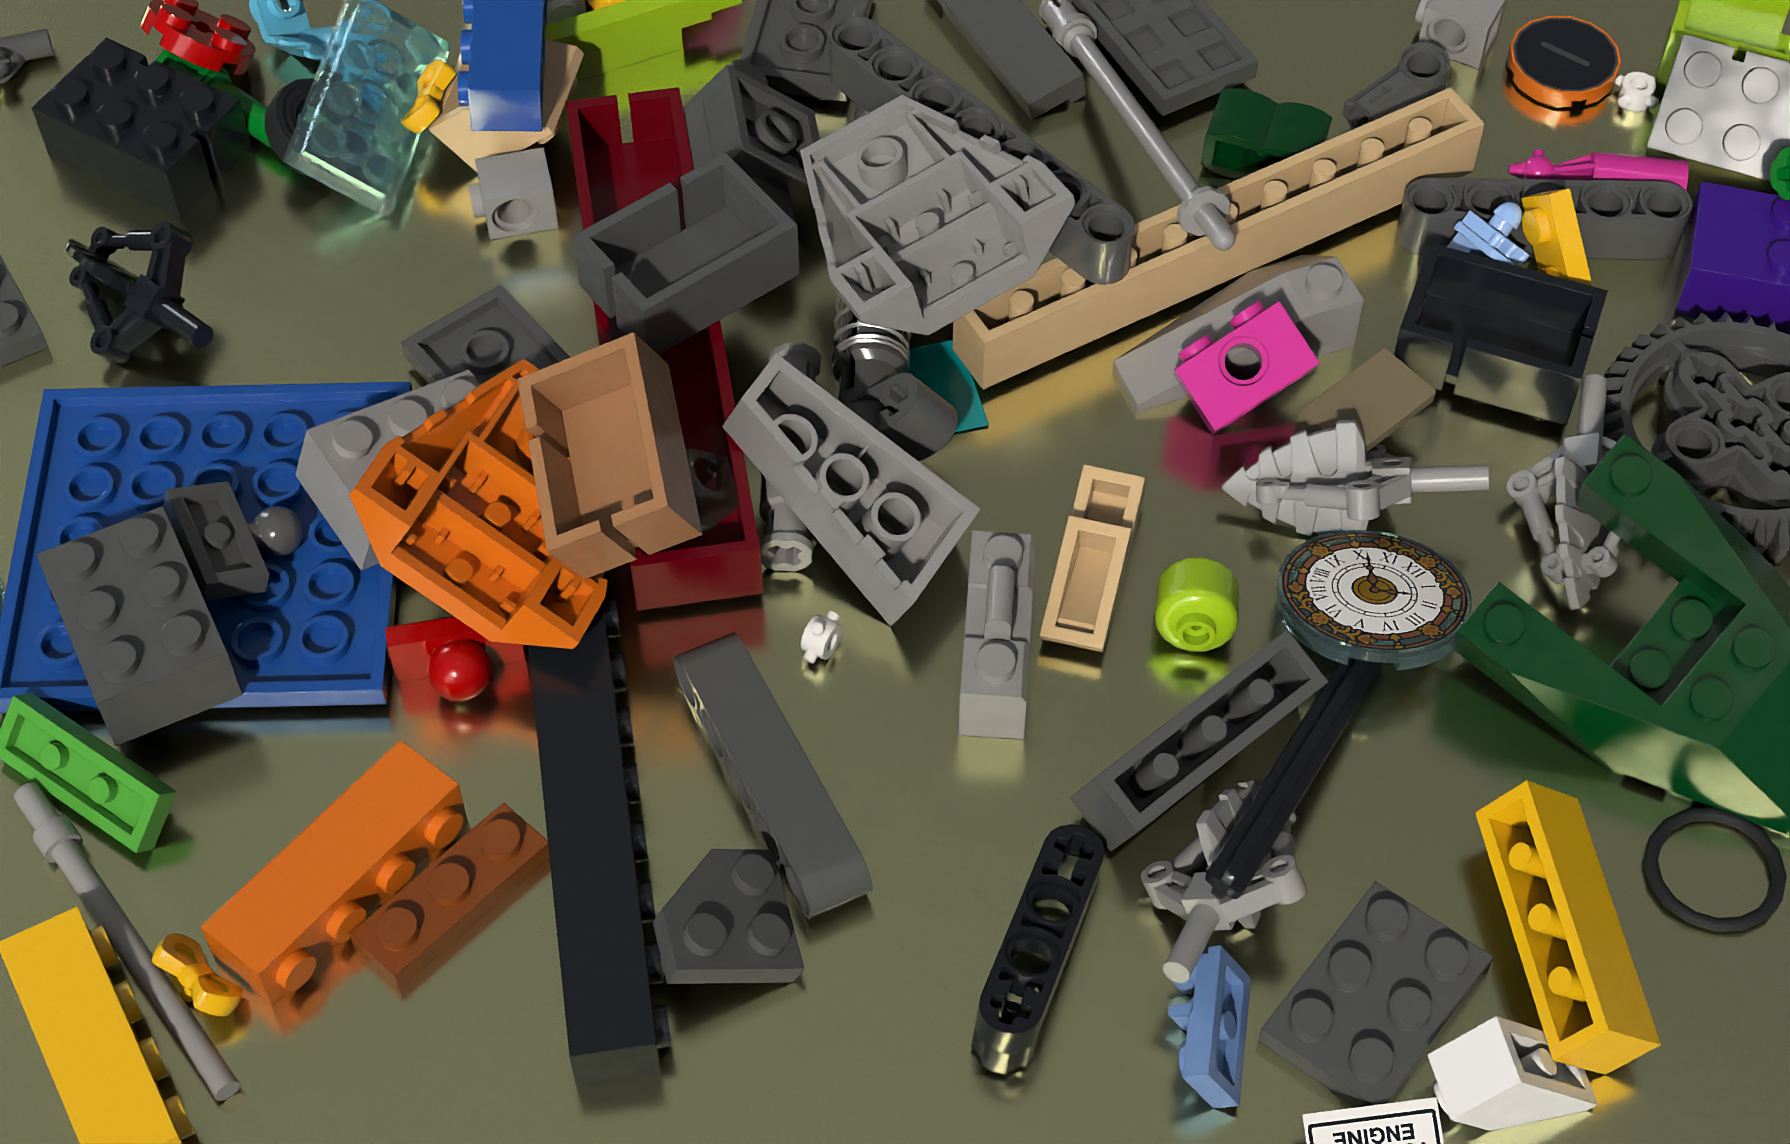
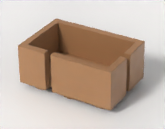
[517,332,703,579]

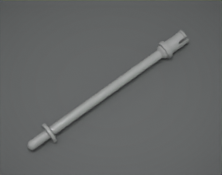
[1039,0,1236,251]

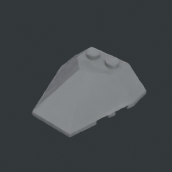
[800,95,1075,335]

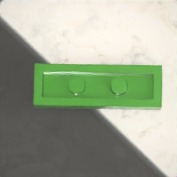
[0,693,177,853]

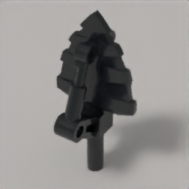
[64,221,213,364]

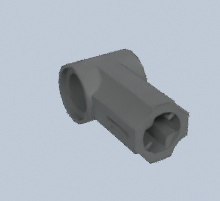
[1343,42,1450,130]

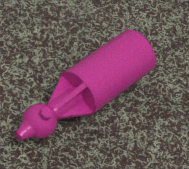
[1508,149,1688,191]

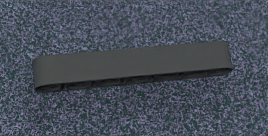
[829,15,1134,285]

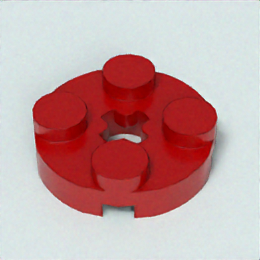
[141,0,256,75]

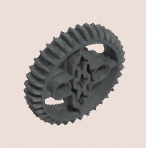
[1603,312,1790,565]

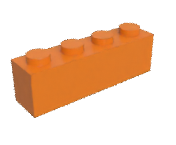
[200,740,467,1006]

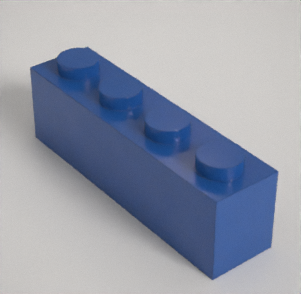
[458,0,548,132]

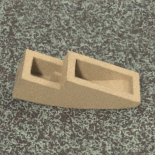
[1040,465,1145,653]

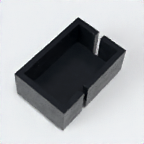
[31,37,252,220]
[1394,243,1608,426]

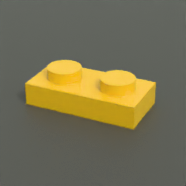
[1521,188,1593,286]

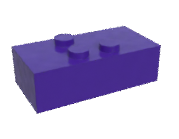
[1674,181,1790,335]

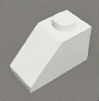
[1427,1016,1598,1131]

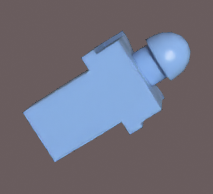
[1447,202,1530,267]

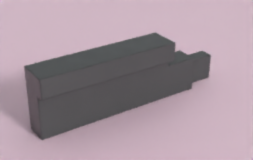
[937,0,1087,120]

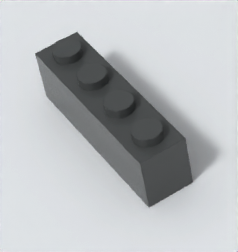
[1069,630,1328,851]

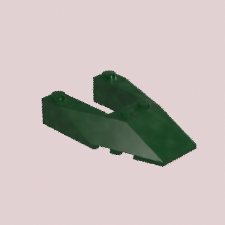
[1453,434,1790,839]

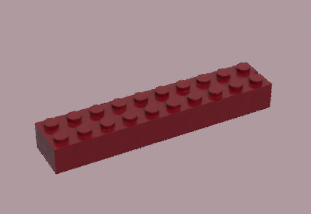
[565,87,763,611]

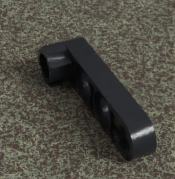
[971,824,1105,1074]

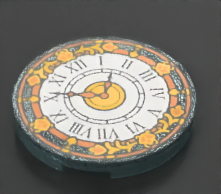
[1276,530,1472,670]

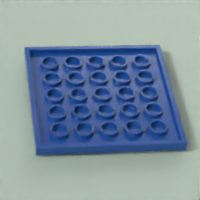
[0,382,413,713]

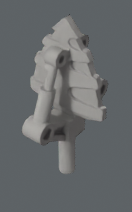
[1506,374,1654,610]
[1221,420,1490,543]
[1140,778,1307,983]

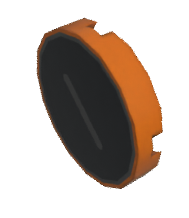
[1507,16,1621,107]

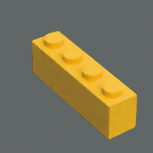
[1475,780,1661,1075]
[0,906,195,1144]

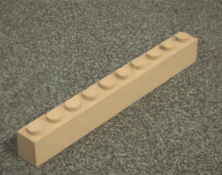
[952,87,1485,390]

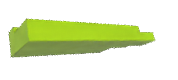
[546,0,742,81]

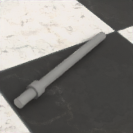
[13,782,241,1101]

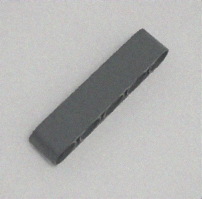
[1396,178,1692,260]
[673,632,873,919]

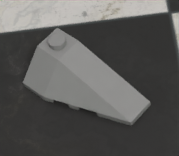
[1113,255,1364,412]

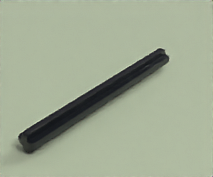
[1205,640,1388,899]

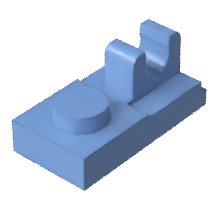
[1168,945,1251,1109]

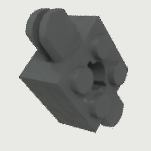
[683,59,820,224]

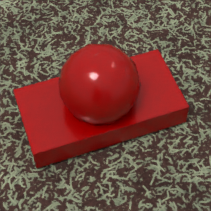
[385,616,526,702]

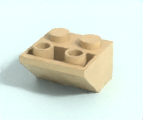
[429,40,584,172]

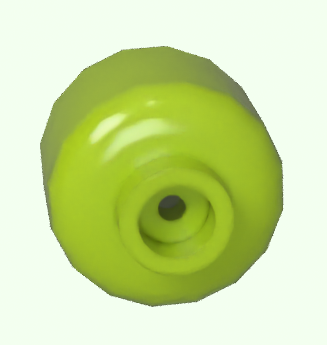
[1155,557,1239,652]

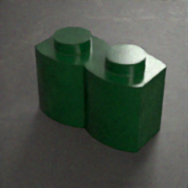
[1200,88,1332,179]

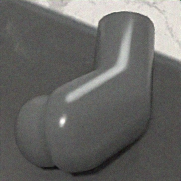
[0,29,54,84]

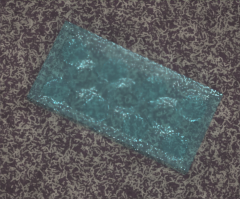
[283,0,451,218]

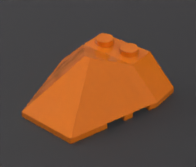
[349,358,608,649]

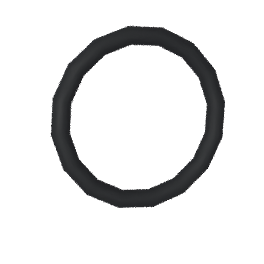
[1644,807,1787,932]

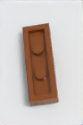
[349,802,549,989]

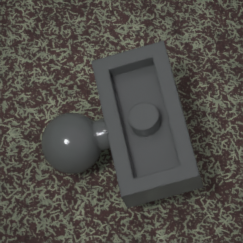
[163,481,303,601]

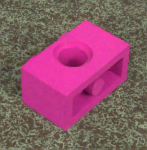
[1173,301,1320,435]

